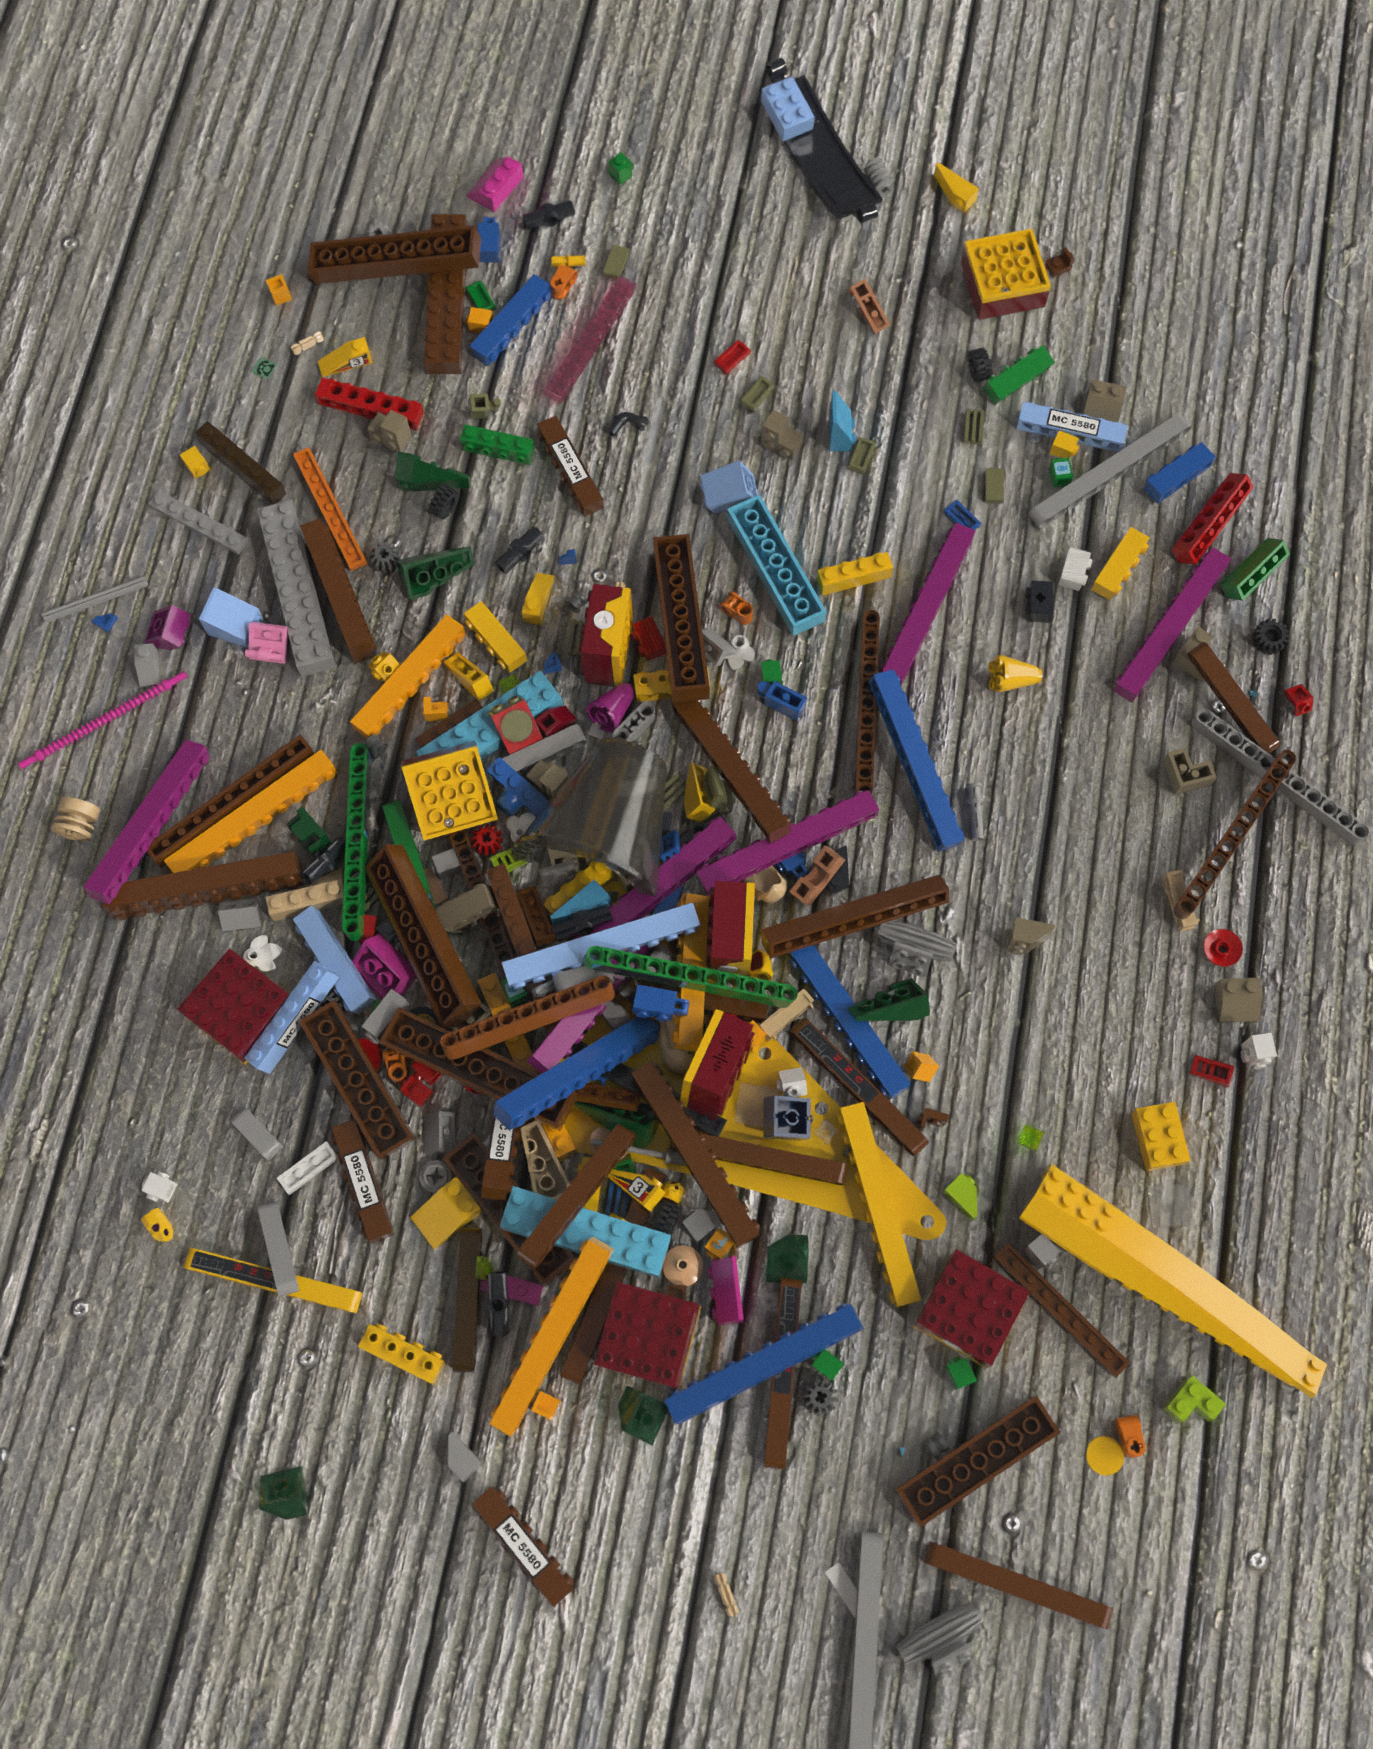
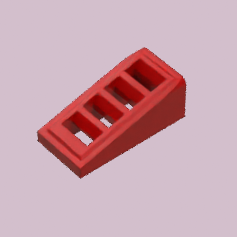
[1190,1055,1235,1087]

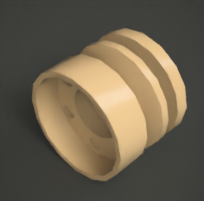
[51,797,100,842]

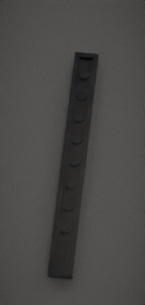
[567,1041,727,1137]

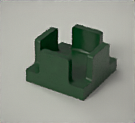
[286,806,331,856]

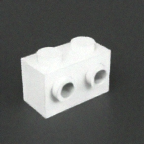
[1241,1033,1277,1069]

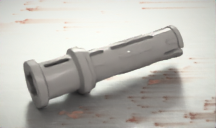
[966,782,984,841]

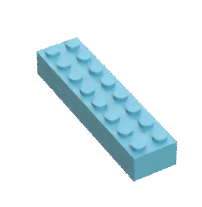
[727,494,827,636]
[416,670,563,761]
[500,1186,671,1278]

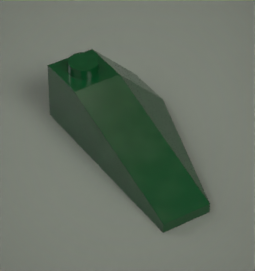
[394,451,471,492]
[396,546,474,600]
[848,978,930,1021]
[575,1101,659,1149]

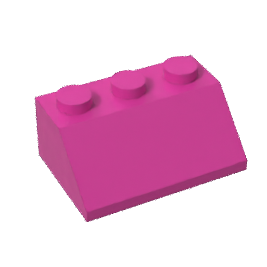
[467,156,523,213]
[352,934,417,1000]
[707,1256,743,1326]

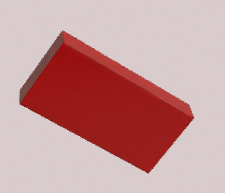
[714,339,751,375]

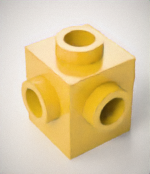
[368,651,400,682]

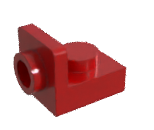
[1284,684,1313,716]
[400,1075,433,1107]

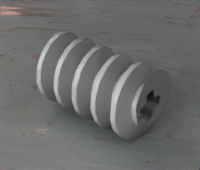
[864,157,894,198]

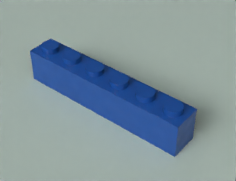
[469,274,552,367]

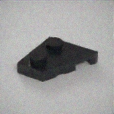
[813,845,849,896]

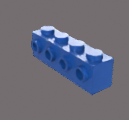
[1144,442,1216,504]

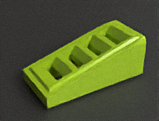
[490,844,533,873]

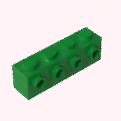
[983,345,1055,405]
[460,424,535,465]
[1221,538,1290,601]

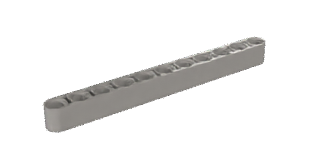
[1028,413,1192,529]
[1191,708,1370,845]
[848,1531,883,1749]

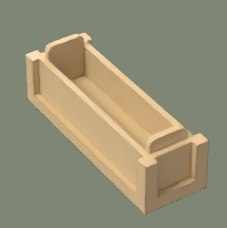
[1162,870,1200,932]
[759,989,814,1042]

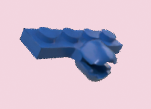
[486,757,556,822]

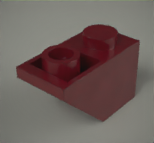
[535,706,577,738]

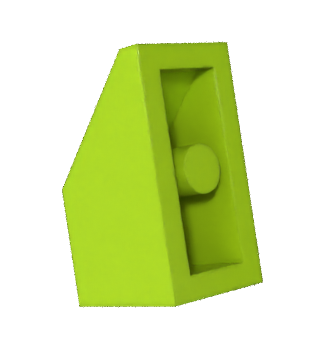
[943,1173,977,1221]

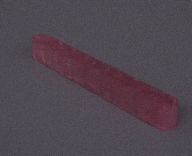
[545,276,637,403]

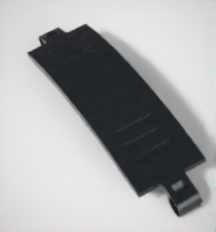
[760,58,883,224]

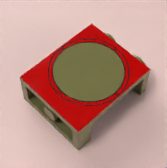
[487,696,543,755]

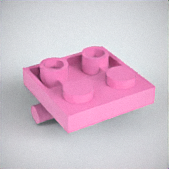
[245,622,287,664]

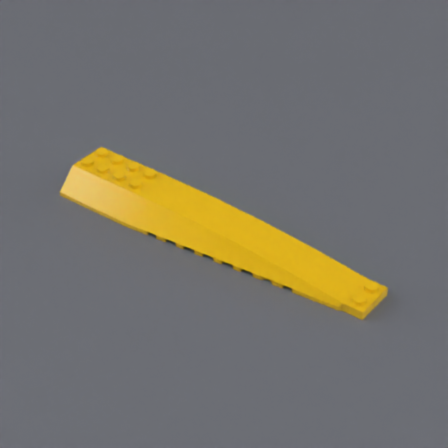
[1019,1162,1327,1398]

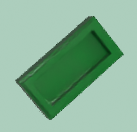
[465,280,496,311]

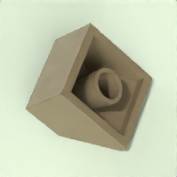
[1083,379,1127,422]
[1007,917,1055,955]
[1215,978,1262,1023]

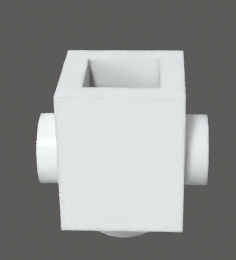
[776,1067,807,1097]
[141,1171,177,1203]

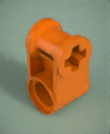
[550,265,578,300]
[718,591,753,625]
[382,1049,409,1085]
[1115,1414,1146,1458]

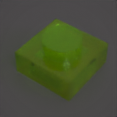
[498,674,520,694]
[1017,1124,1044,1152]
[475,1257,493,1281]

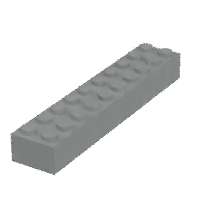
[257,500,337,677]

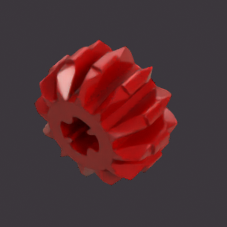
[471,824,504,857]

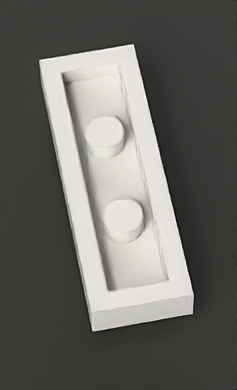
[277,1141,338,1195]

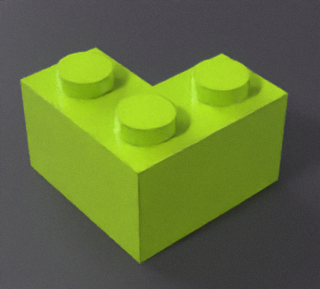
[1161,1375,1226,1423]

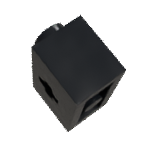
[1025,580,1053,623]

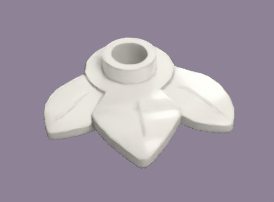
[724,635,755,670]
[506,813,543,845]
[243,935,282,972]

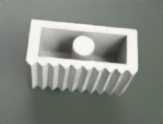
[1058,547,1093,591]

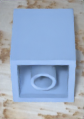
[700,460,758,514]
[199,587,263,648]

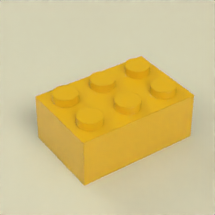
[1131,1102,1191,1172]

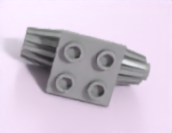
[874,921,957,977]
[896,1603,984,1676]

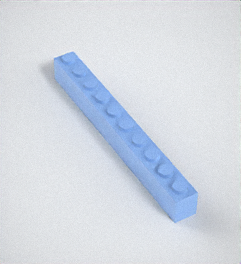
[502,903,700,989]

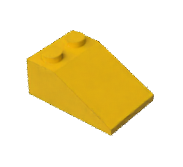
[410,1176,483,1250]

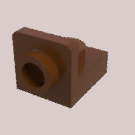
[1045,247,1074,278]
[917,1108,949,1131]

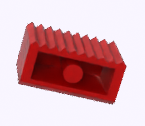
[630,616,666,661]

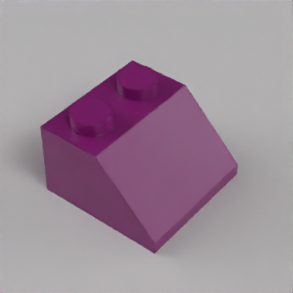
[144,605,191,650]

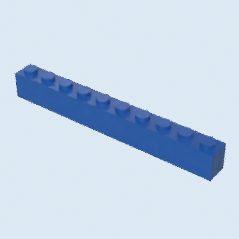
[868,669,964,852]
[787,945,911,1100]
[493,1017,660,1131]
[664,1303,864,1425]

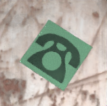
[252,357,278,379]

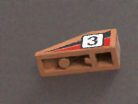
[847,278,890,334]

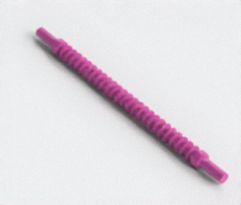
[18,671,188,769]

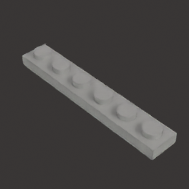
[148,490,249,555]

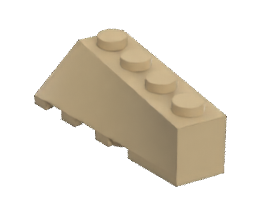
[266,867,344,921]
[520,1120,570,1200]

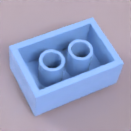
[761,77,815,141]

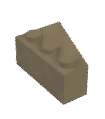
[435,883,499,935]

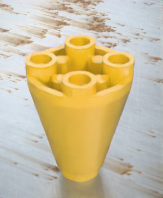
[988,655,1042,692]

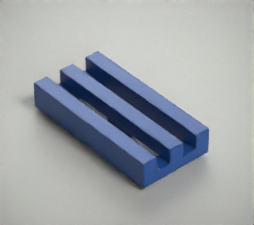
[943,500,982,531]
[660,830,680,862]
[605,1181,629,1219]

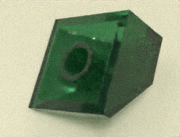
[766,1234,809,1283]
[618,1386,668,1445]
[259,1466,308,1520]

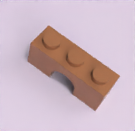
[789,846,845,906]

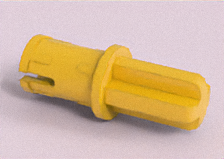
[551,254,585,268]

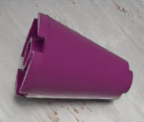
[586,683,635,733]

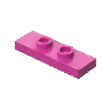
[479,1269,544,1306]

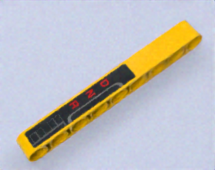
[183,1247,363,1314]

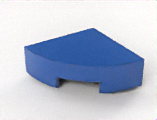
[558,549,576,565]
[91,614,118,633]
[543,652,562,675]

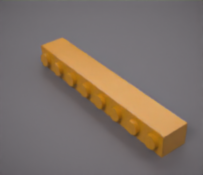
[350,614,466,739]
[671,893,709,1052]

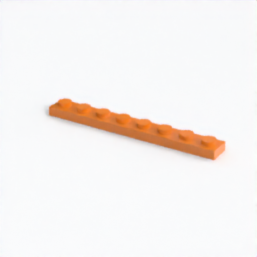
[293,447,367,571]

